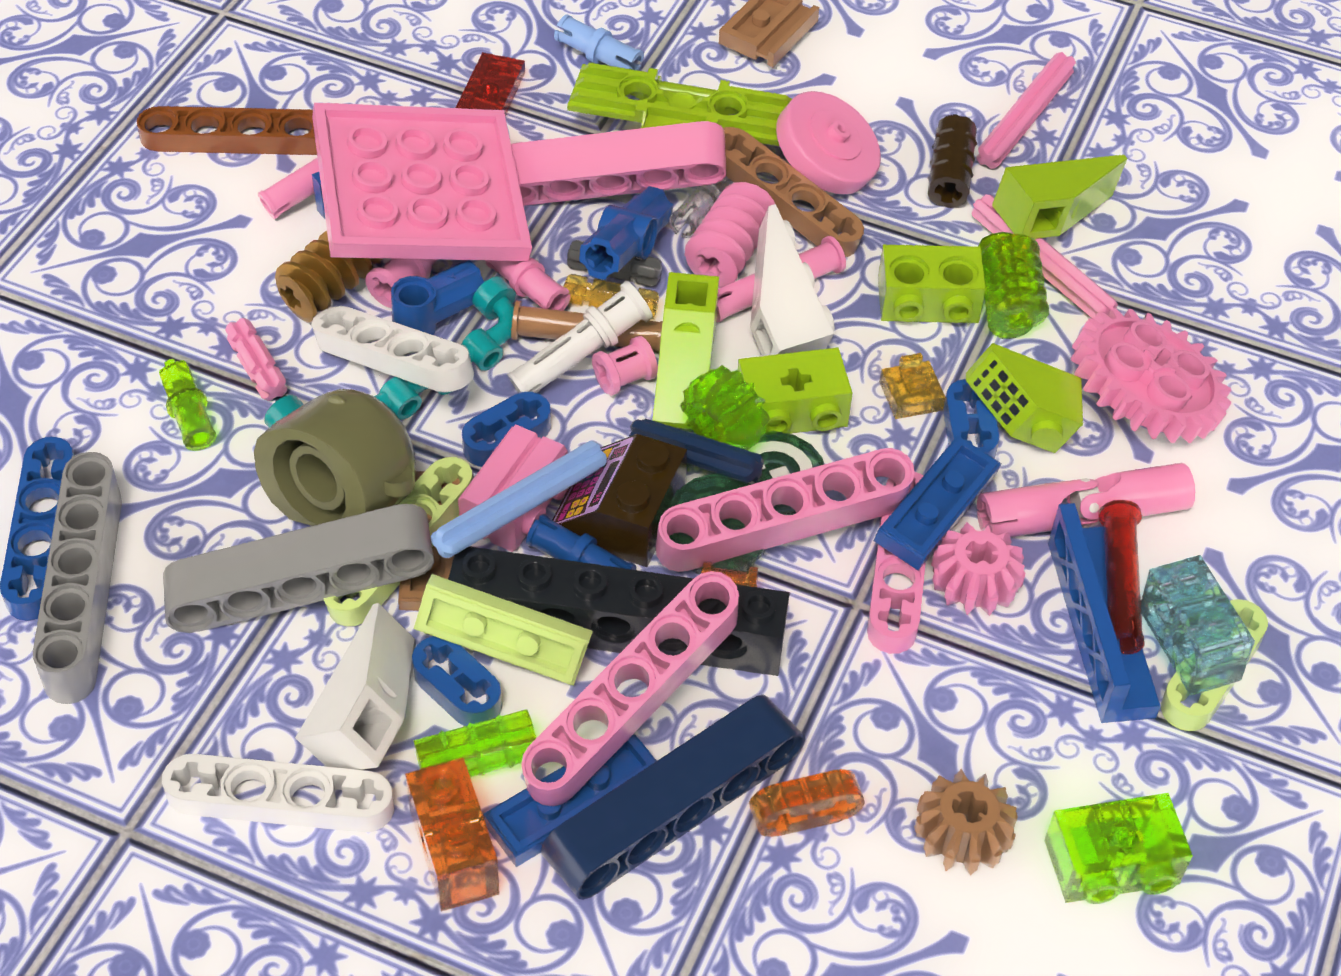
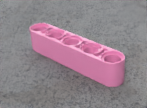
[511,121,726,206]
[655,448,915,572]
[521,571,739,806]

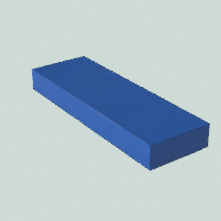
[873,435,1002,571]
[483,733,657,868]

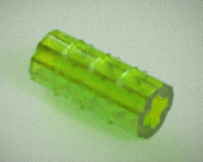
[413,709,536,790]

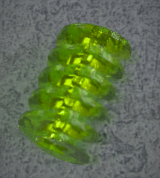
[978,232,1049,339]

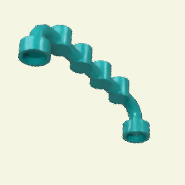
[264,276,516,428]

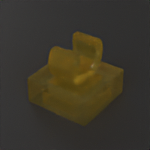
[879,353,946,419]

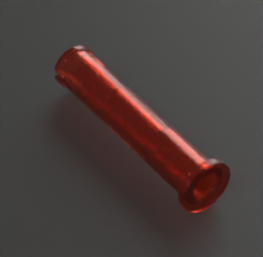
[1098,500,1145,654]

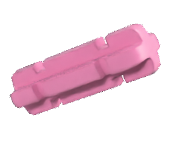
[225,318,287,401]

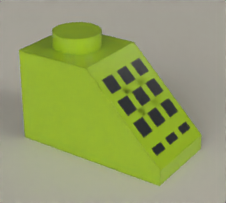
[966,343,1083,453]

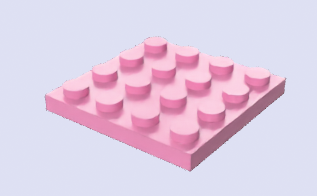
[312,103,532,261]

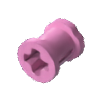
[592,336,658,396]

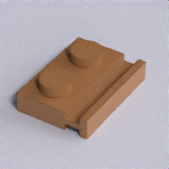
[718,0,820,68]

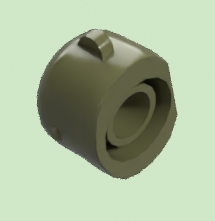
[254,389,416,526]

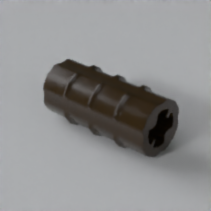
[927,114,977,208]

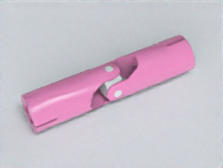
[977,462,1196,537]

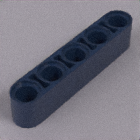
[540,694,805,900]

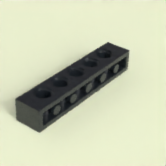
[448,546,790,676]

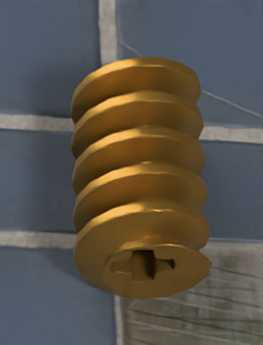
[275,230,383,322]

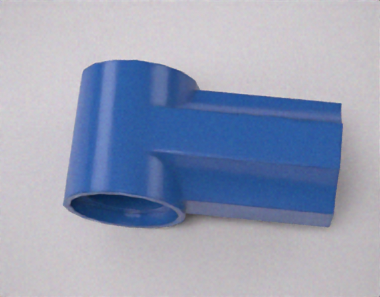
[391,260,484,335]

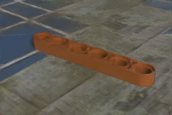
[137,106,317,155]

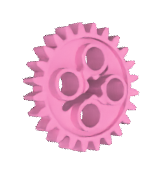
[1071,308,1231,443]

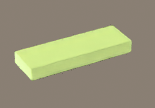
[413,574,593,686]

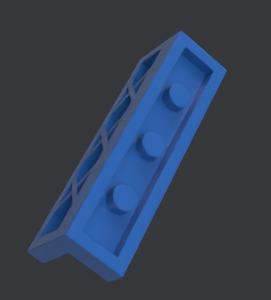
[1048,503,1161,723]

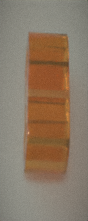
[749,769,865,837]

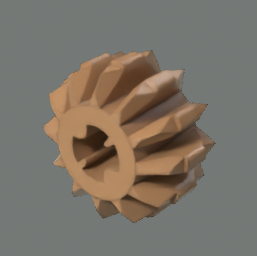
[914,769,1018,876]

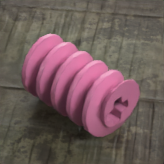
[685,182,775,288]

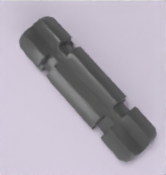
[567,240,662,287]

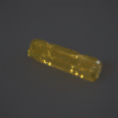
[563,274,659,320]

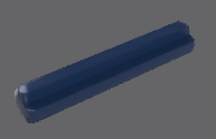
[629,419,764,483]

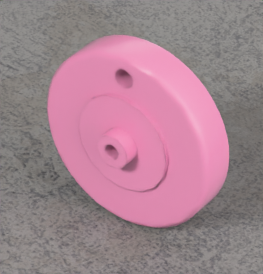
[776,91,881,194]

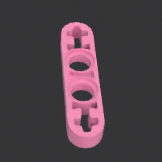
[867,472,926,654]

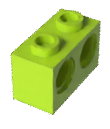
[878,244,986,323]

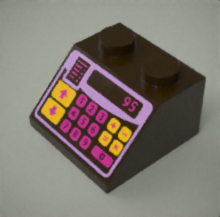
[552,434,687,567]

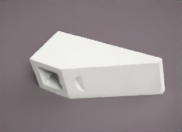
[750,204,835,356]
[295,603,415,770]

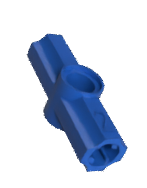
[579,186,674,280]

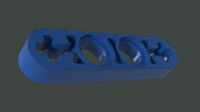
[0,436,74,621]

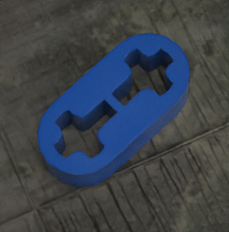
[943,379,999,459]
[462,392,551,467]
[412,636,502,729]

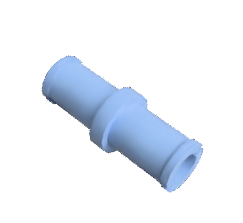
[554,14,644,71]

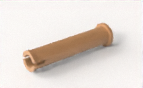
[511,300,663,353]

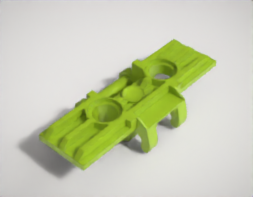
[567,63,792,146]

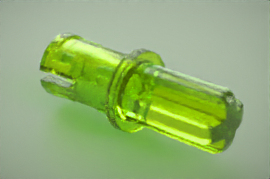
[159,358,217,451]

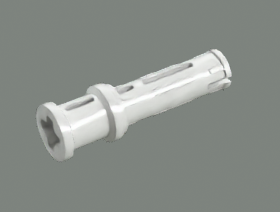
[507,280,653,393]

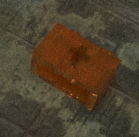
[405,757,500,912]

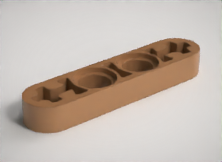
[723,127,864,257]

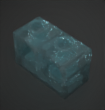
[1139,555,1255,696]

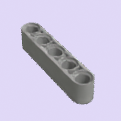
[33,452,122,704]
[163,504,434,633]

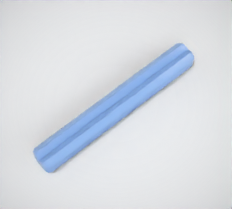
[431,441,607,558]

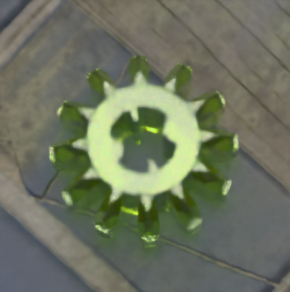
[680,365,770,450]

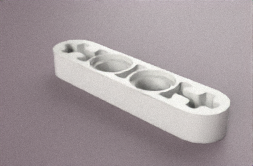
[311,306,474,392]
[162,754,394,832]

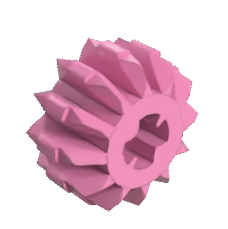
[931,522,1026,616]

